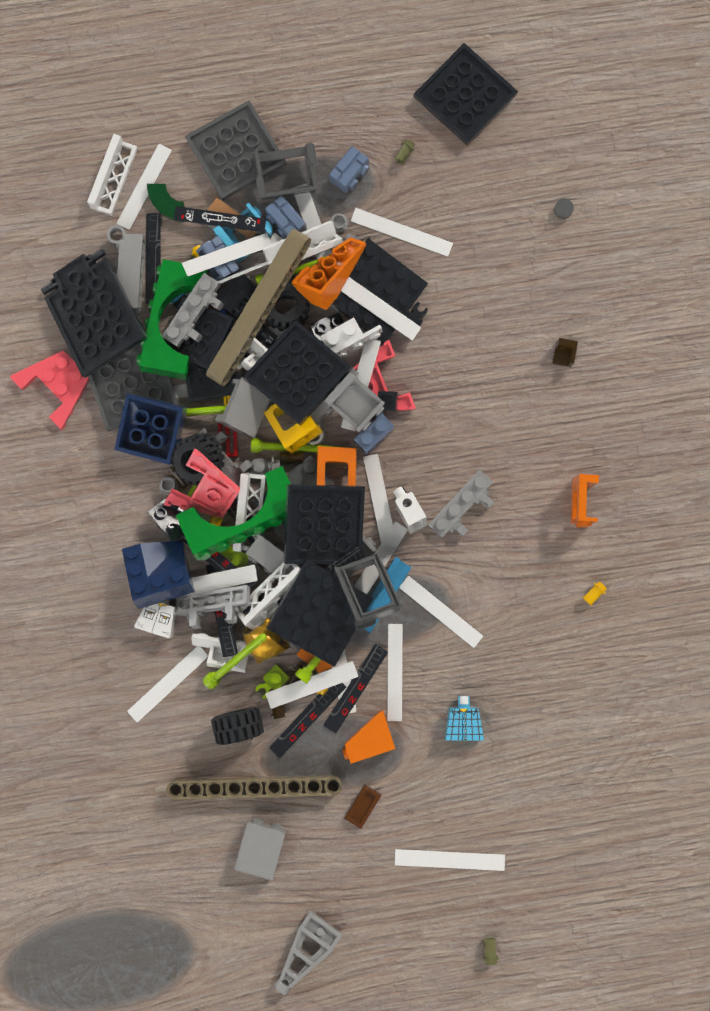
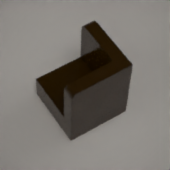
[552,338,578,367]

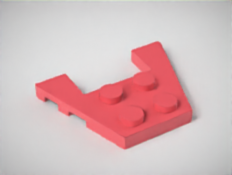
[353,340,416,411]
[10,351,89,430]
[164,449,240,518]

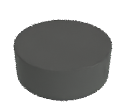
[554,199,574,219]

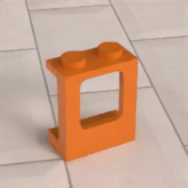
[316,446,356,486]
[571,474,599,528]

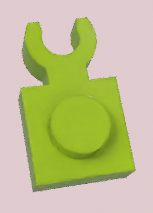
[255,664,290,699]

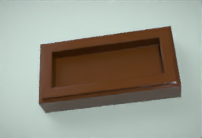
[344,784,381,829]

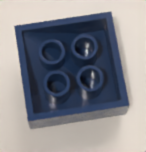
[114,393,188,465]
[122,540,195,609]

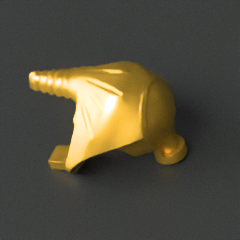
[242,618,290,664]

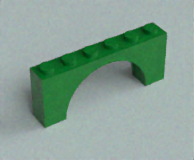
[137,259,208,380]
[176,466,291,561]

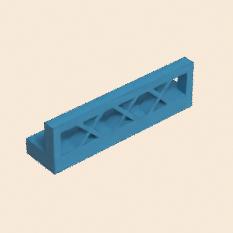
[365,557,411,633]

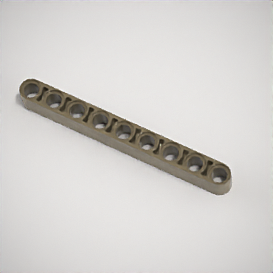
[206,229,311,386]
[166,775,342,800]

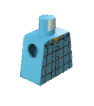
[445,696,484,741]

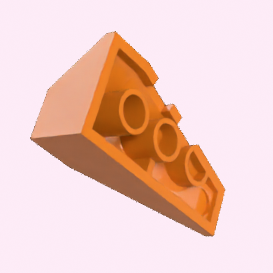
[291,237,366,310]

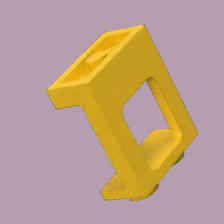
[264,404,323,454]

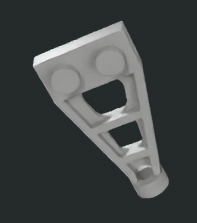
[274,910,343,995]

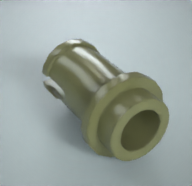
[394,139,415,165]
[483,937,499,965]

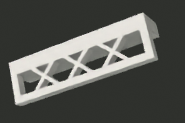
[87,134,138,216]
[262,221,343,266]
[233,473,266,552]
[237,562,300,630]

